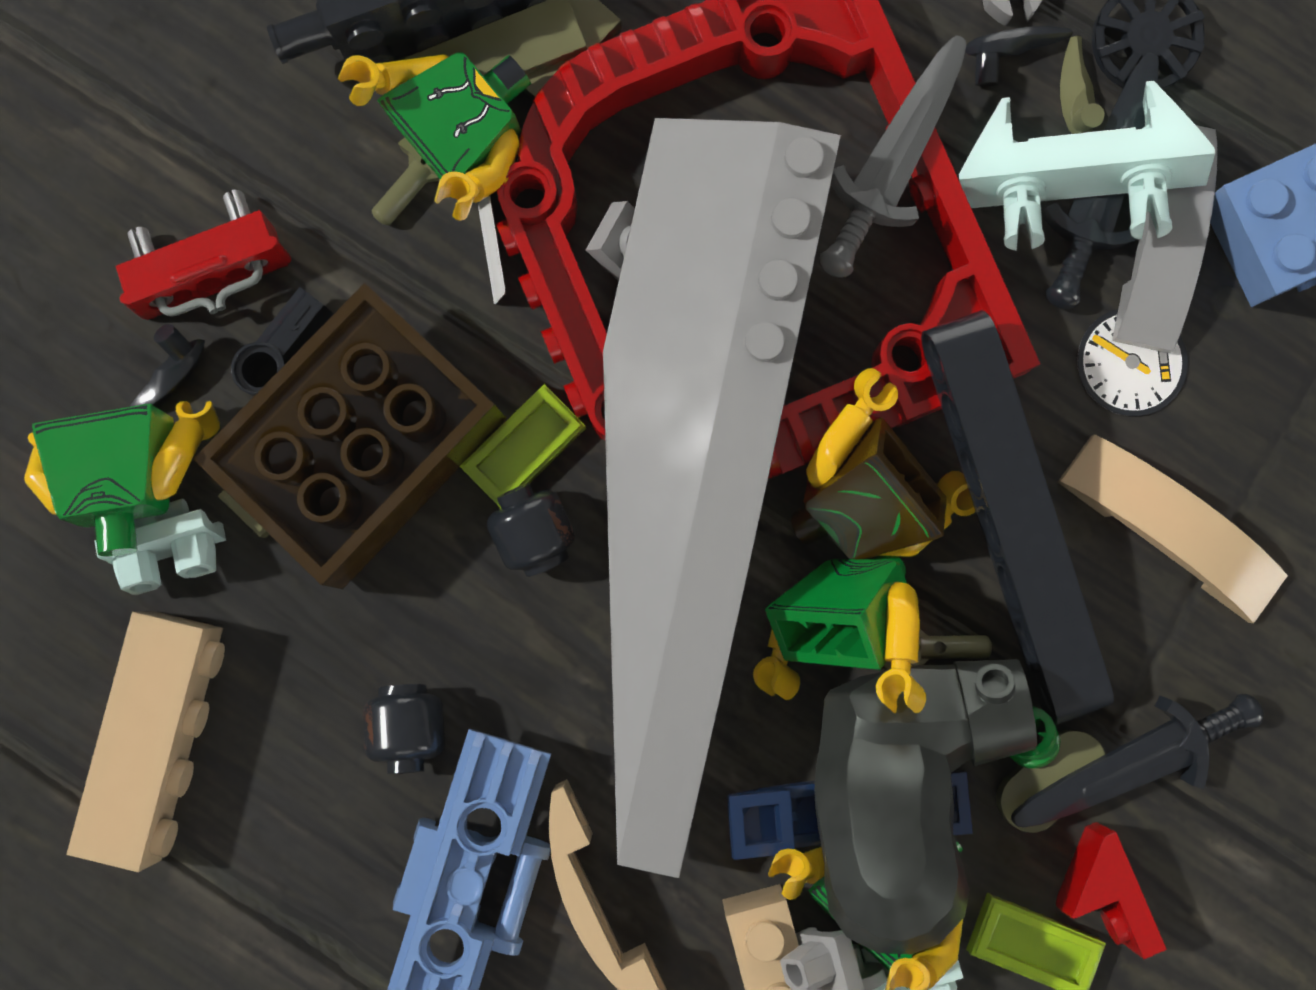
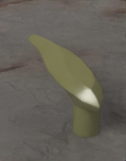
[1060,36,1105,134]

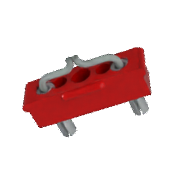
[115,190,291,320]

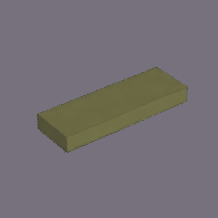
[405,0,588,75]

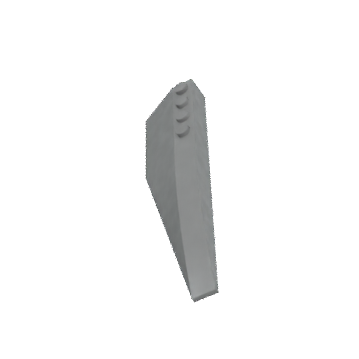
[603,118,841,878]

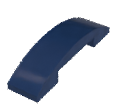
[727,771,973,860]

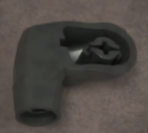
[814,659,1037,954]

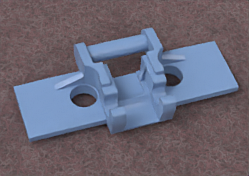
[387,729,551,990]

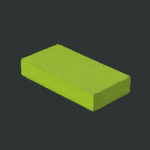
[460,384,586,508]
[966,893,1106,990]

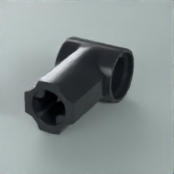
[231,287,335,396]

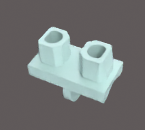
[94,499,226,595]

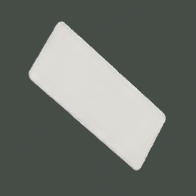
[478,196,505,304]

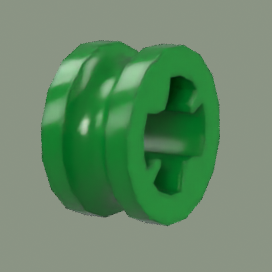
[1009,707,1061,769]

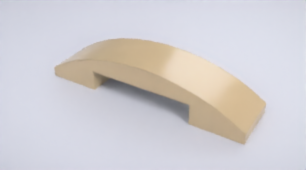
[1058,435,1288,623]
[549,779,667,990]

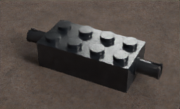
[267,0,547,64]

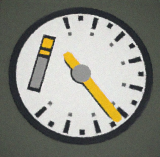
[1077,309,1188,416]

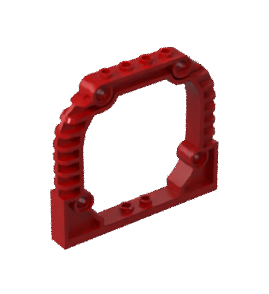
[496,0,1041,479]

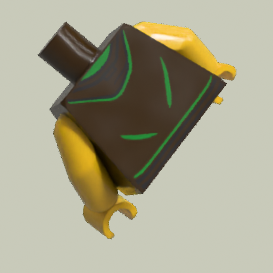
[791,368,975,559]

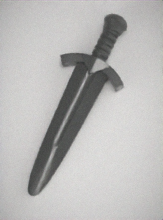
[820,36,966,278]

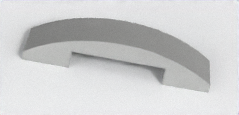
[1112,125,1217,353]

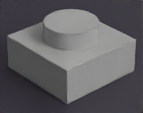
[586,201,635,282]

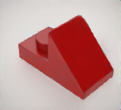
[1055,822,1167,959]

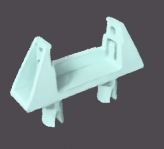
[959,81,1215,251]

